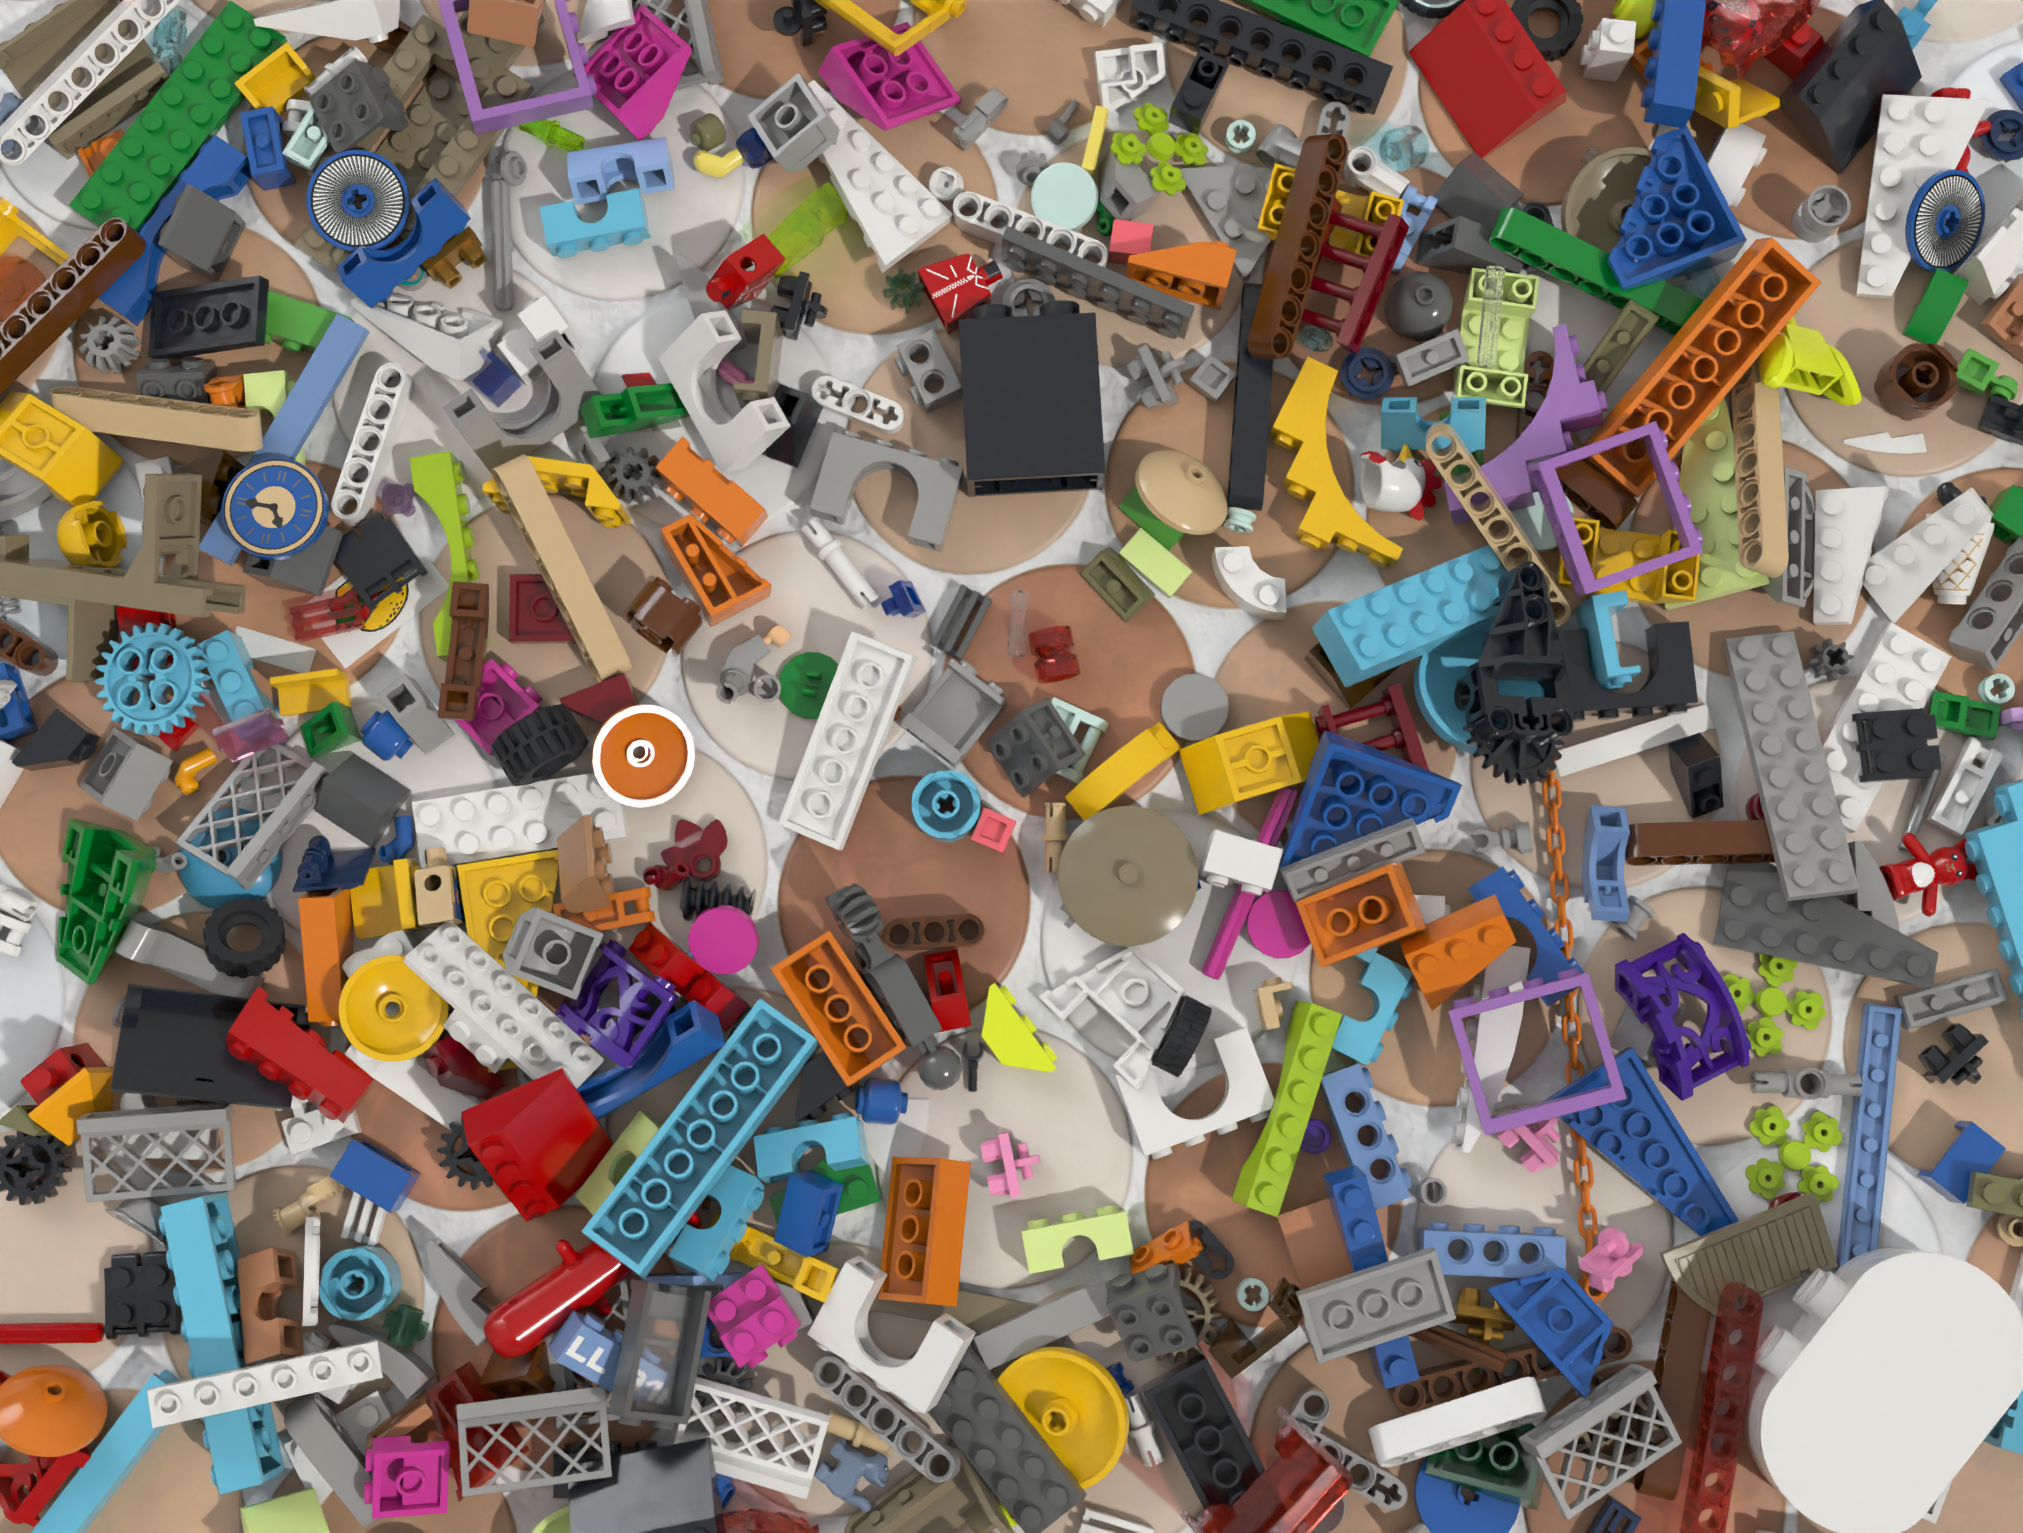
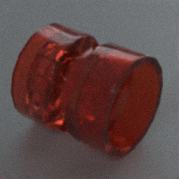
[1028,626,1080,684]

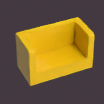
[234,42,316,114]

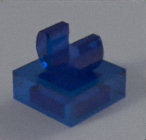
[881,580,926,618]

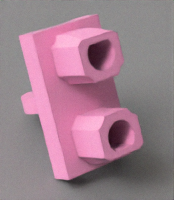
[1497,1106,1561,1173]
[980,1132,1041,1198]
[1579,1227,1644,1292]

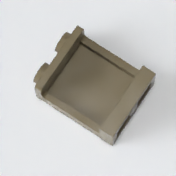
[733,309,783,408]

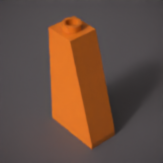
[298,888,353,1026]

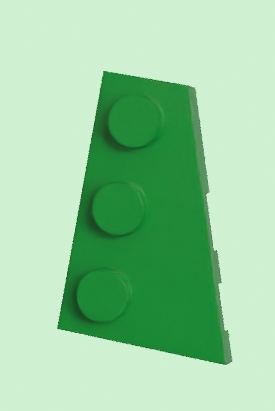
[769,1158,881,1225]

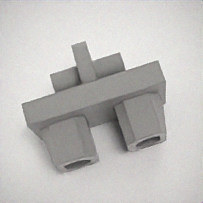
[1126,344,1187,409]

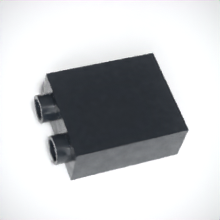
[959,300,1105,497]

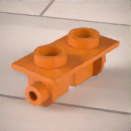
[1129,1221,1203,1274]

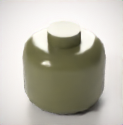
[689,113,726,151]

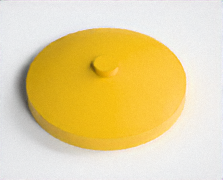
[997,1347,1129,1490]

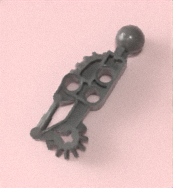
[825,883,962,1091]

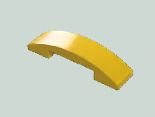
[710,1213,839,1303]

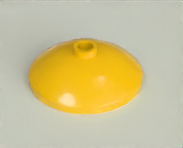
[338,955,449,1062]

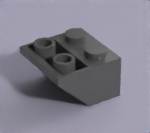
[158,184,246,282]
[242,526,343,596]

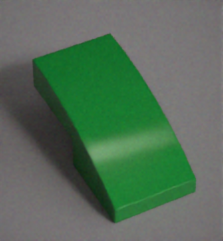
[1902,268,1969,345]
[1929,691,2001,741]

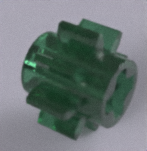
[883,268,925,313]
[381,1304,430,1347]

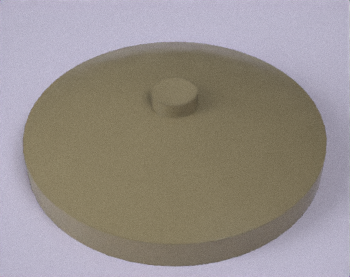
[1561,147,1653,254]
[1058,806,1198,946]

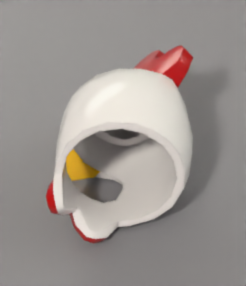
[1360,444,1442,521]

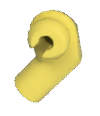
[693,148,745,178]

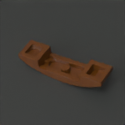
[438,581,489,721]

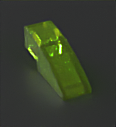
[767,182,849,279]

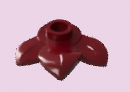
[661,819,728,882]

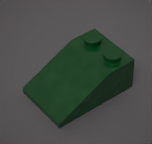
[1425,1424,1549,1510]

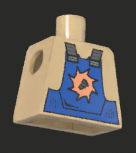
[414,847,466,930]

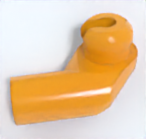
[174,747,217,795]

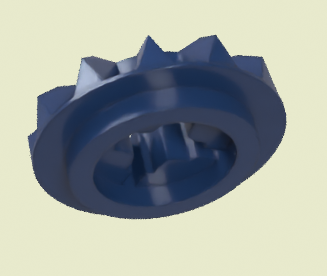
[1979,110,2023,163]
[1340,347,1394,401]

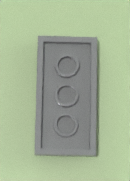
[1295,1247,1456,1364]

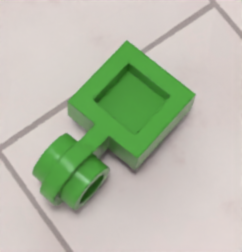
[1956,348,2018,401]

